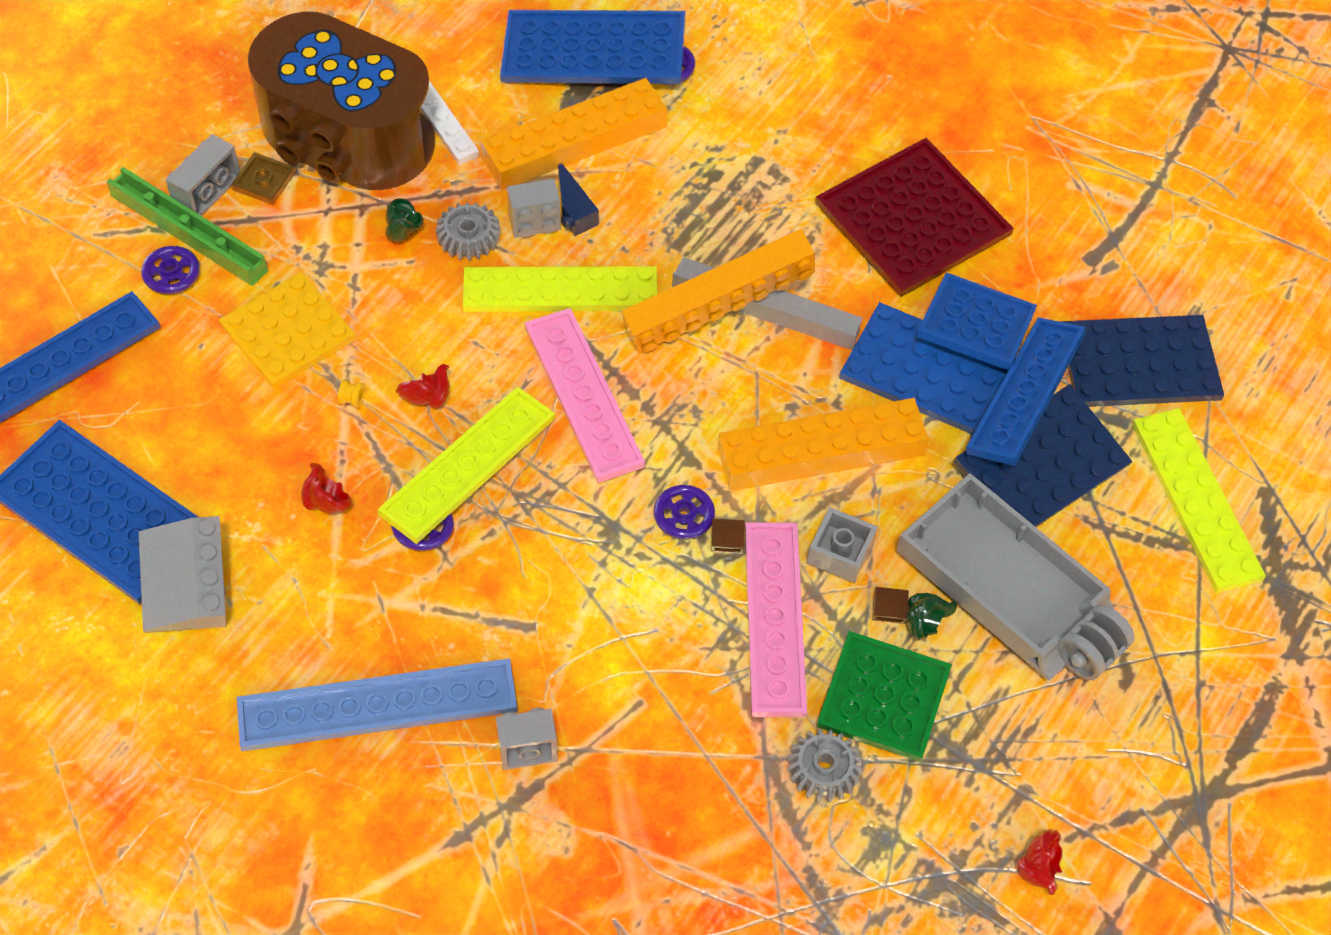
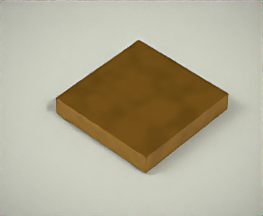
[231,152,296,205]

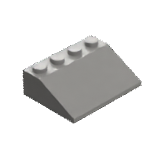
[139,516,226,633]

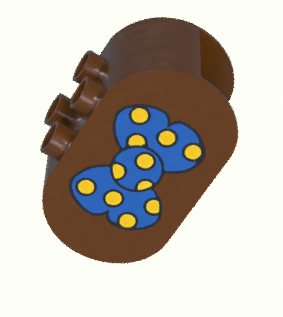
[248,11,436,190]

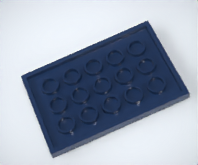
[1061,315,1224,407]
[953,384,1133,528]

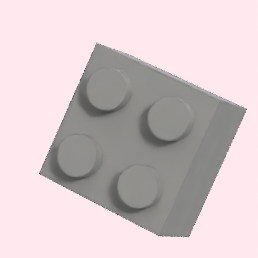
[507,178,561,238]
[807,507,878,583]
[496,708,558,770]

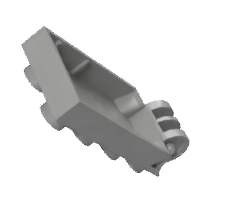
[896,473,1135,681]

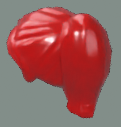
[396,364,450,409]
[301,463,352,514]
[1017,829,1063,895]

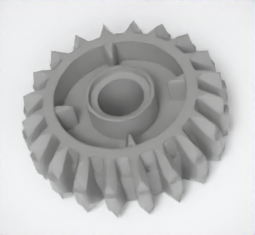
[436,201,501,261]
[787,728,862,803]

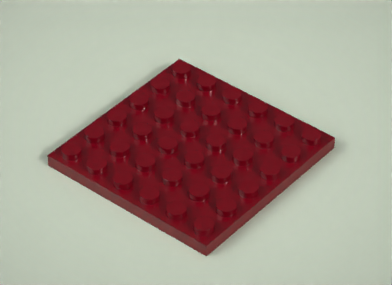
[815,137,1014,297]

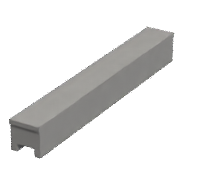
[672,257,863,350]

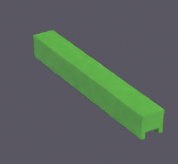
[107,167,269,287]

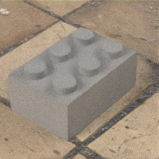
[165,134,240,216]

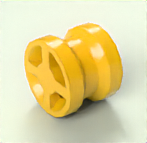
[338,379,365,408]

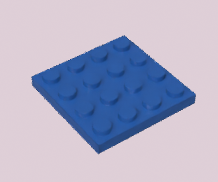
[916,272,1037,370]

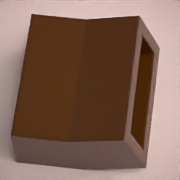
[711,519,745,554]
[872,587,909,624]

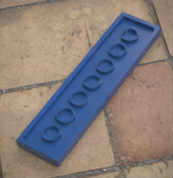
[0,291,160,423]
[966,317,1085,466]

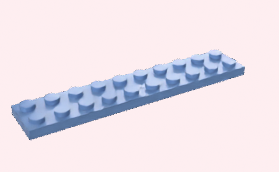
[237,658,517,751]

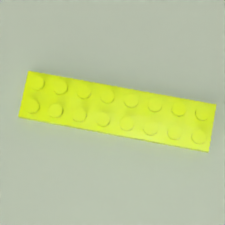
[463,266,657,312]
[378,387,555,544]
[1132,408,1266,594]

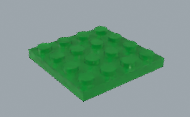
[816,631,952,762]

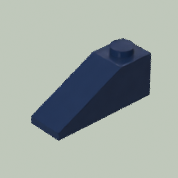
[558,163,599,236]

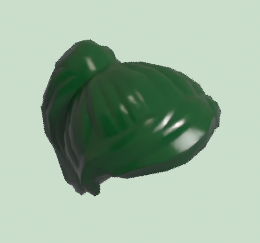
[385,198,424,243]
[907,593,957,640]

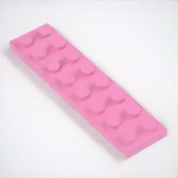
[525,308,645,483]
[745,523,807,717]

